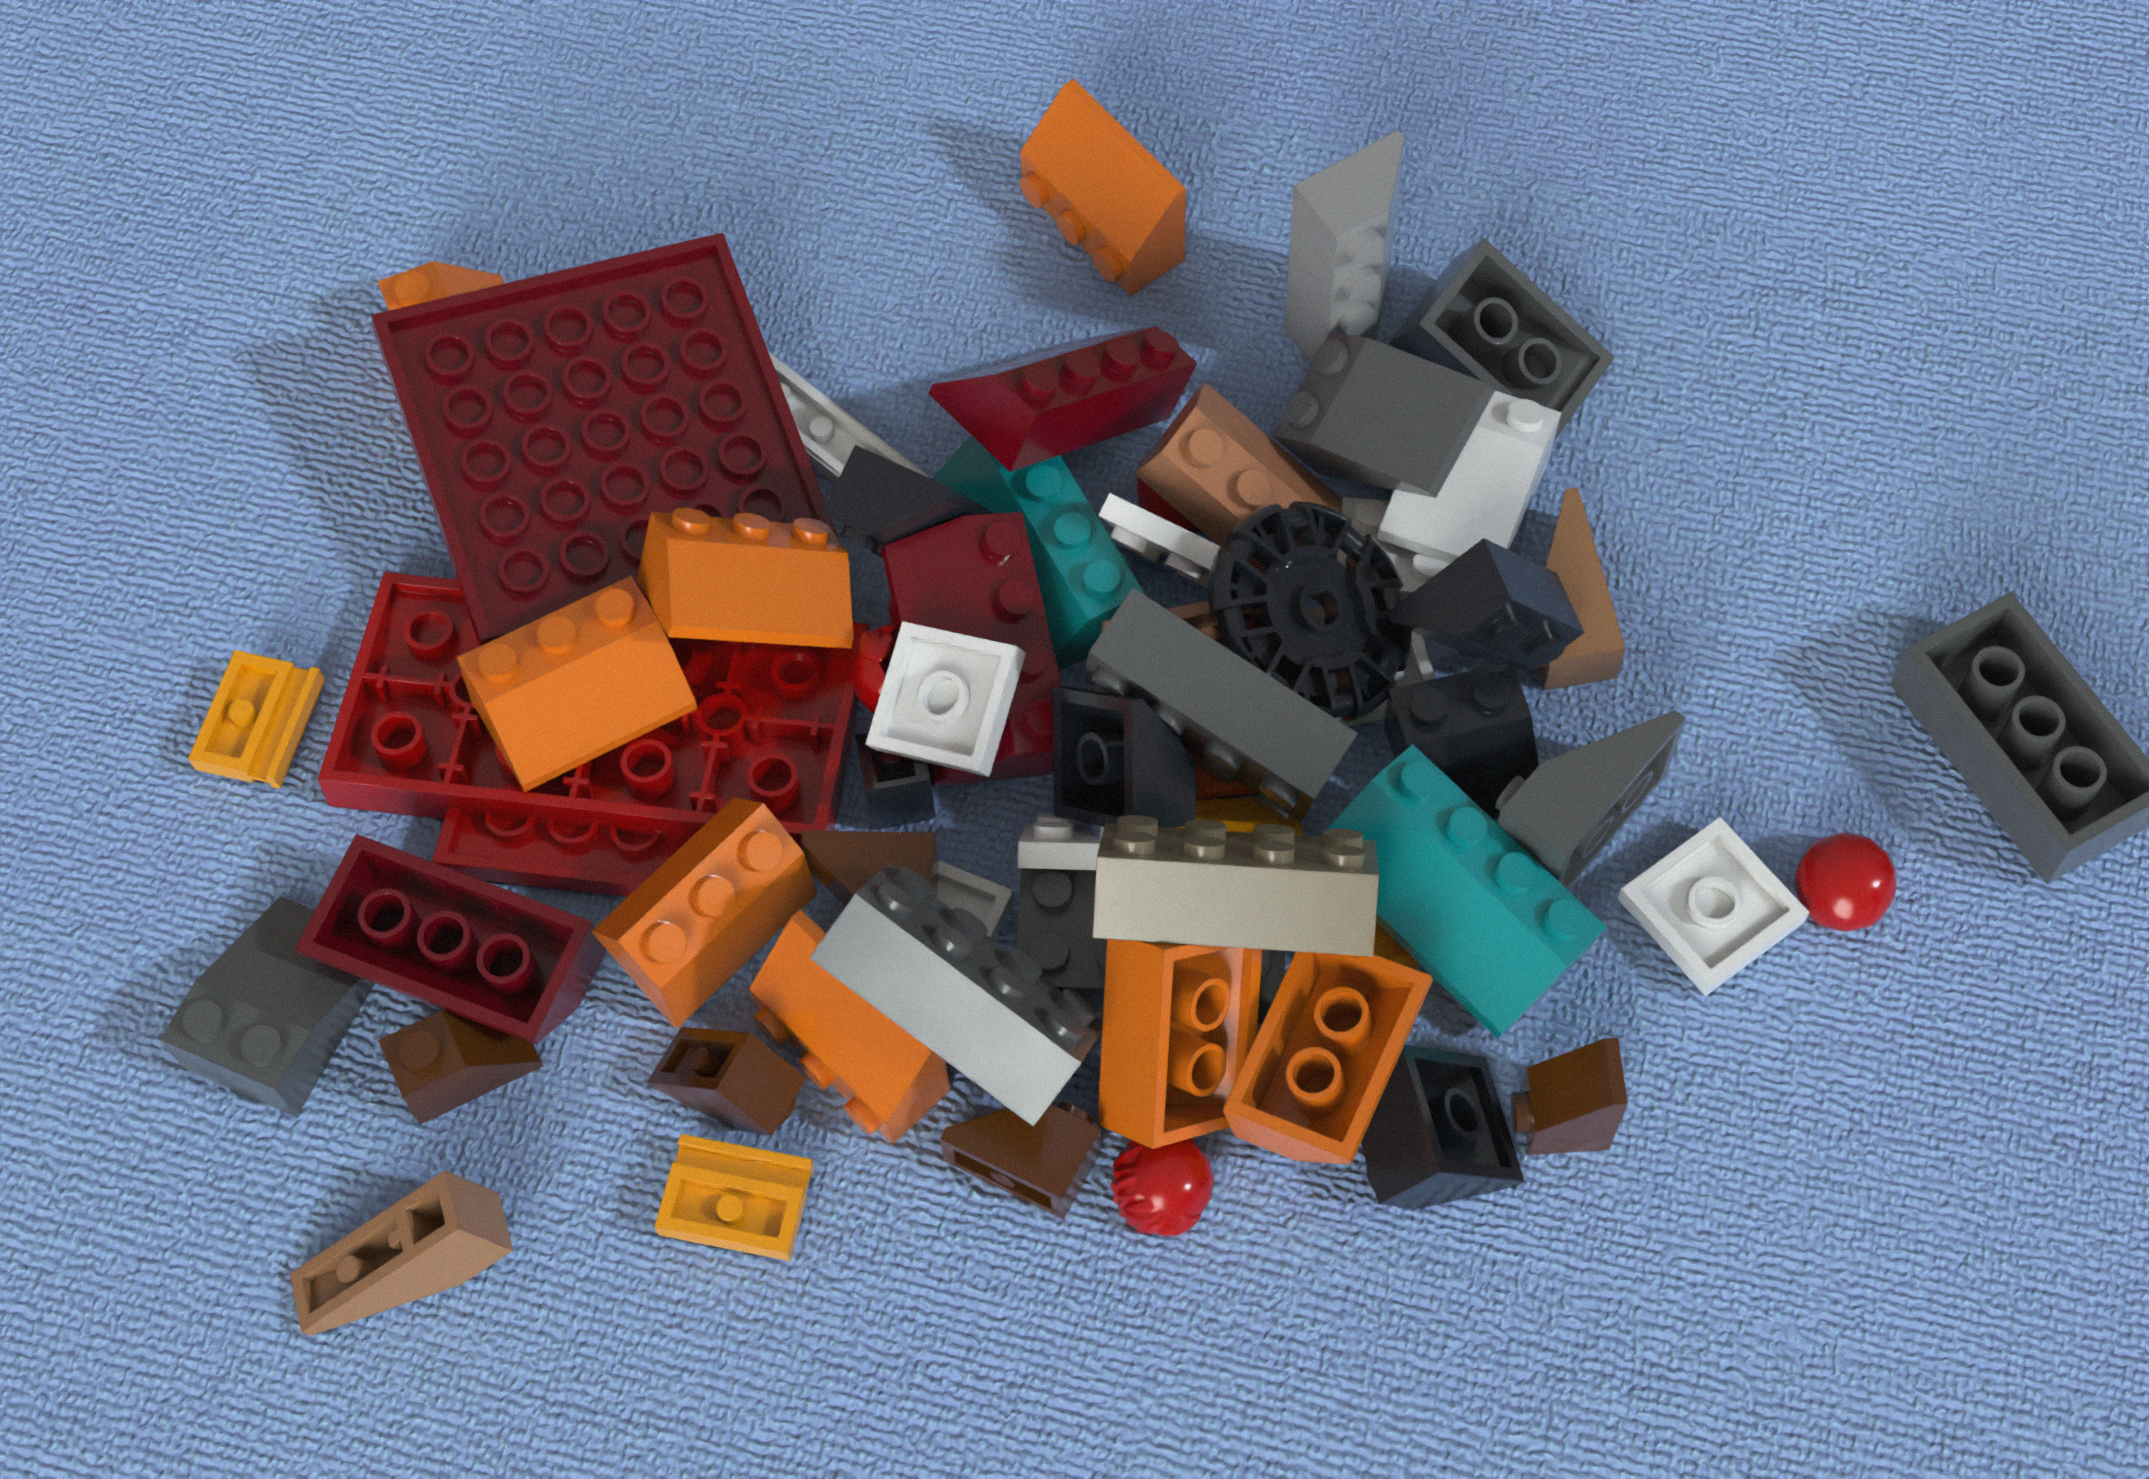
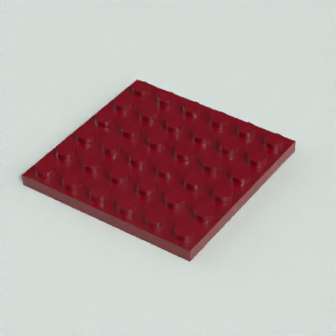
[371,233,840,646]

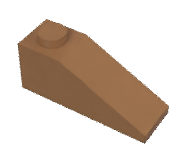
[1528,487,1626,691]
[290,1170,513,1336]

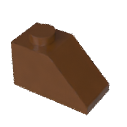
[801,830,939,907]
[378,1011,543,1125]
[647,1027,806,1135]
[1511,1038,1628,1155]
[940,1102,1101,1220]

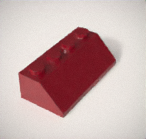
[928,326,1197,472]
[881,512,1062,787]
[295,834,607,1045]

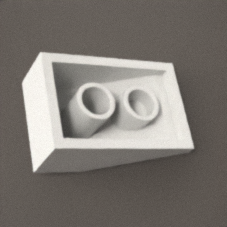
[1376,391,1562,563]

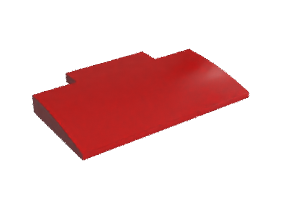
[317,572,870,897]

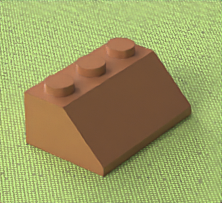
[1134,382,1343,572]

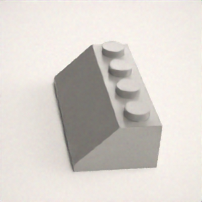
[1284,130,1405,364]

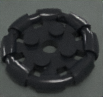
[1208,501,1412,722]

